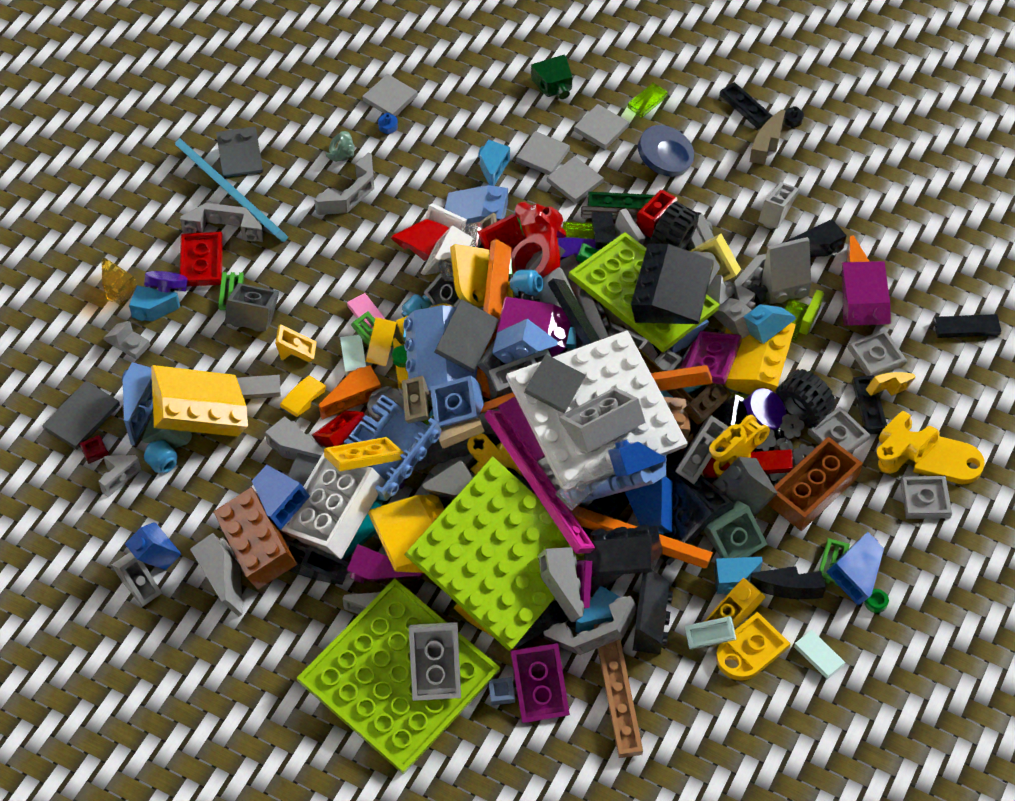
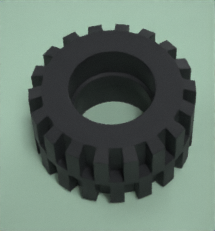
[651,201,699,249]
[775,369,835,428]

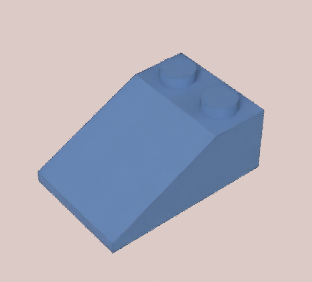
[445,185,508,230]
[122,362,153,446]

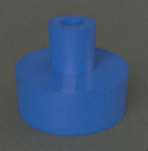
[378,113,398,134]

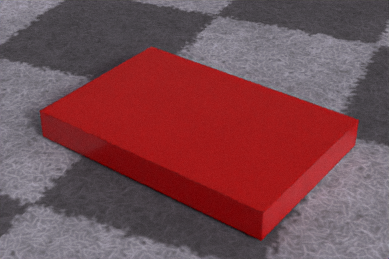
[180,232,223,287]

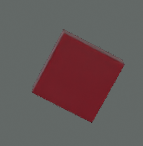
[79,435,109,464]

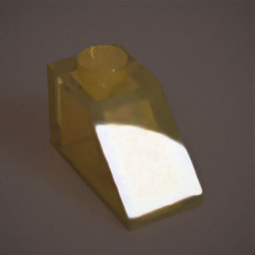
[101,257,137,306]

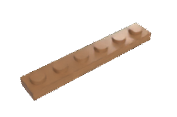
[593,624,643,758]

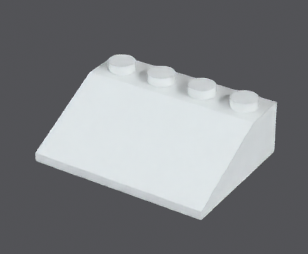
[280,453,386,559]

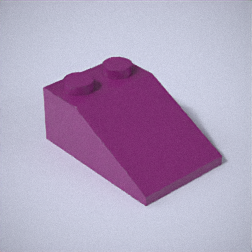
[842,261,891,326]
[496,297,571,357]
[347,544,423,584]
[510,643,570,723]

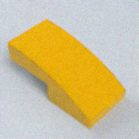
[365,317,397,366]
[866,372,916,396]
[280,375,326,417]

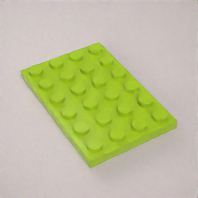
[568,232,720,353]

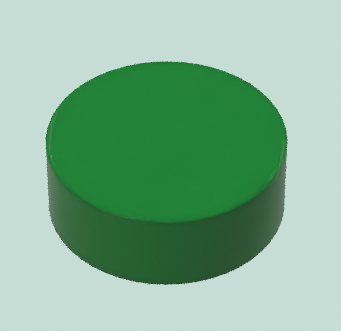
[392,345,407,367]
[864,589,889,613]

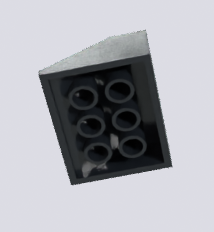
[631,244,714,324]

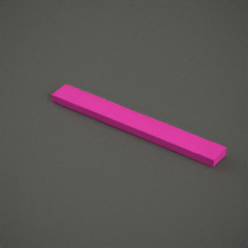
[484,410,595,554]

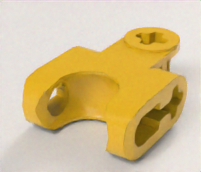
[877,411,940,474]
[709,415,770,477]
[467,433,524,477]

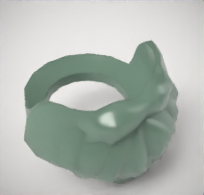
[326,131,355,162]

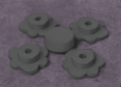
[756,414,814,481]

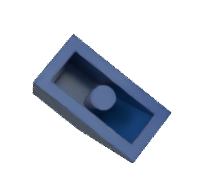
[608,439,665,477]

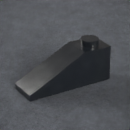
[783,219,847,257]

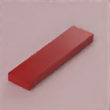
[702,449,793,478]

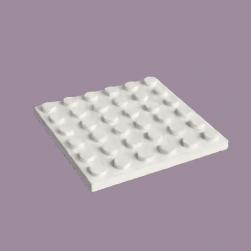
[506,330,688,494]

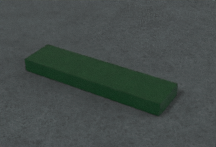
[588,191,655,209]

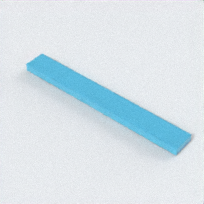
[175,138,289,242]

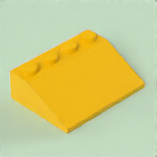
[723,323,796,395]
[151,365,248,437]
[368,494,445,573]

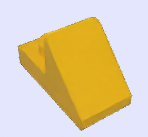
[275,324,317,362]

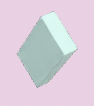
[340,335,366,376]
[685,616,736,650]
[794,630,845,680]

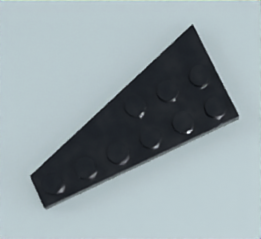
[663,461,716,566]

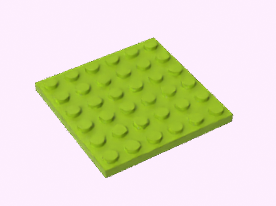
[404,456,585,651]
[297,578,501,775]

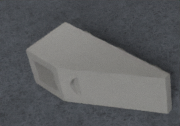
[265,416,326,460]
[538,547,584,622]

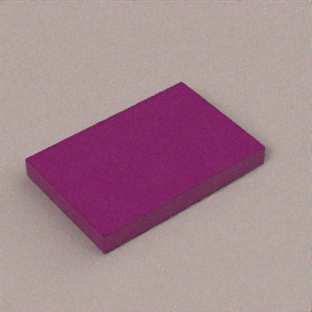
[685,331,742,385]
[498,397,545,462]

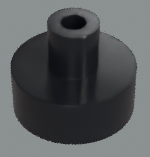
[784,106,804,127]
[747,284,768,306]

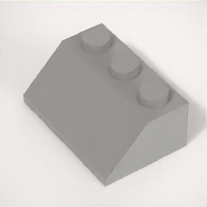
[558,387,646,453]
[422,460,473,501]

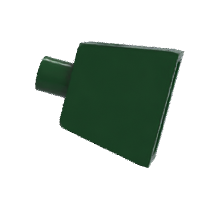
[531,54,573,99]

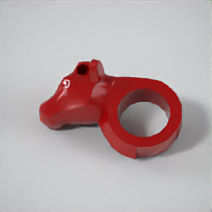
[511,202,566,279]

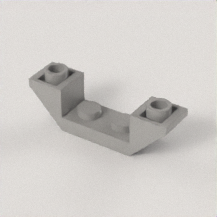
[314,152,374,215]
[180,203,264,242]
[732,254,766,310]
[543,596,638,655]

